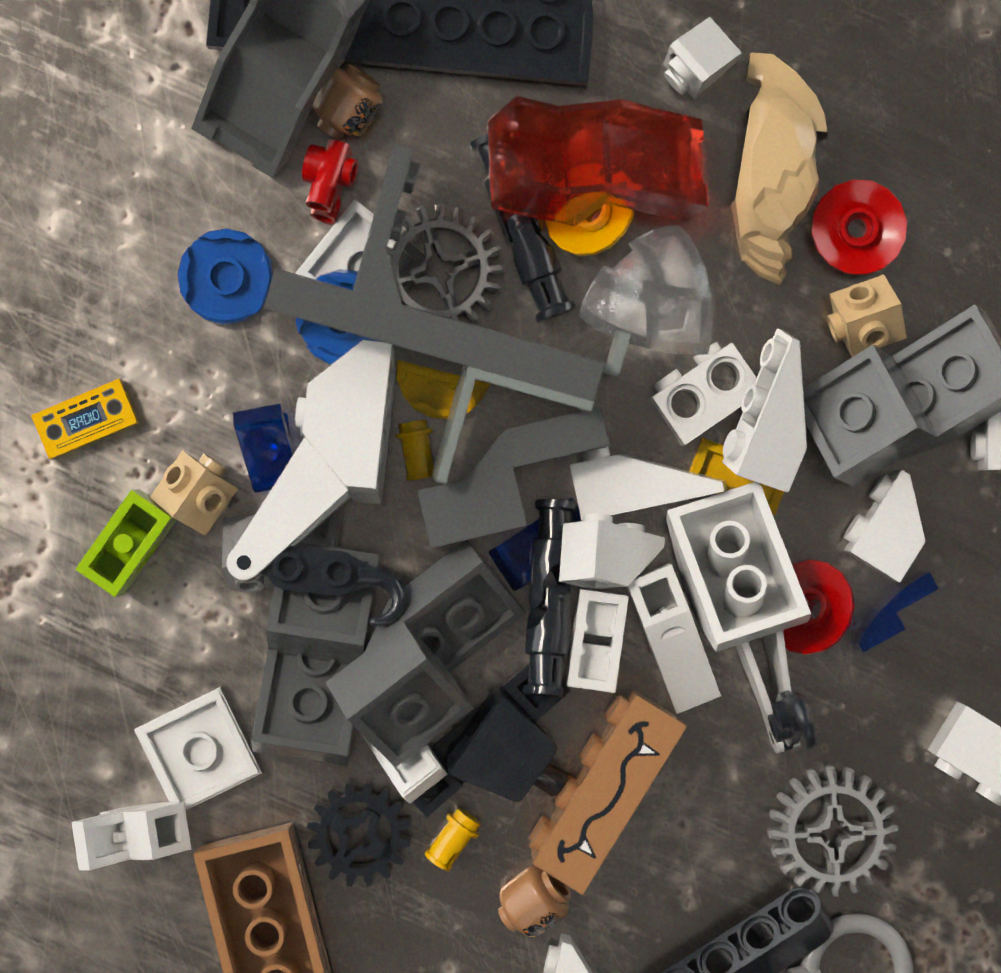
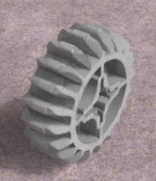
[387,203,504,323]
[767,765,899,897]

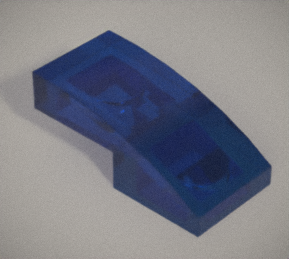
[852,570,939,652]

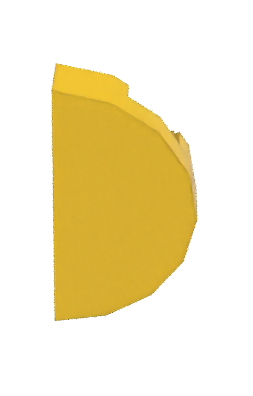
[396,360,490,419]

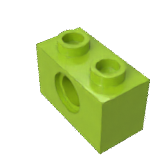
[75,489,177,597]

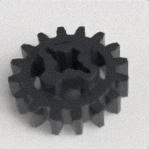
[307,781,411,887]

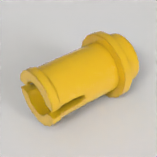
[395,419,434,481]
[424,807,481,872]

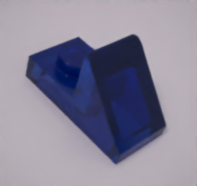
[233,404,295,493]

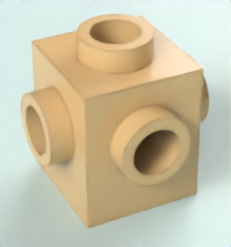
[827,275,907,357]
[149,450,238,536]

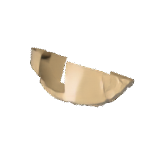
[731,52,828,285]

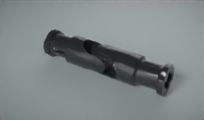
[469,128,577,323]
[522,499,578,698]

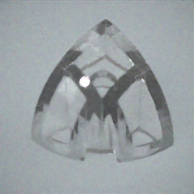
[579,225,713,355]

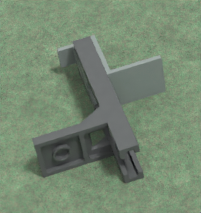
[264,144,631,484]

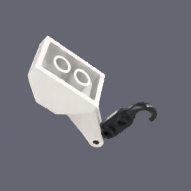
[227,340,407,626]
[666,482,816,754]

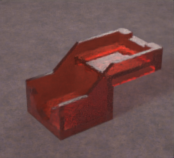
[488,96,709,226]

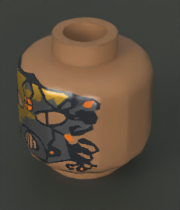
[312,64,383,140]
[498,865,571,938]

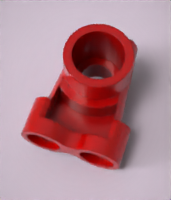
[302,139,358,224]

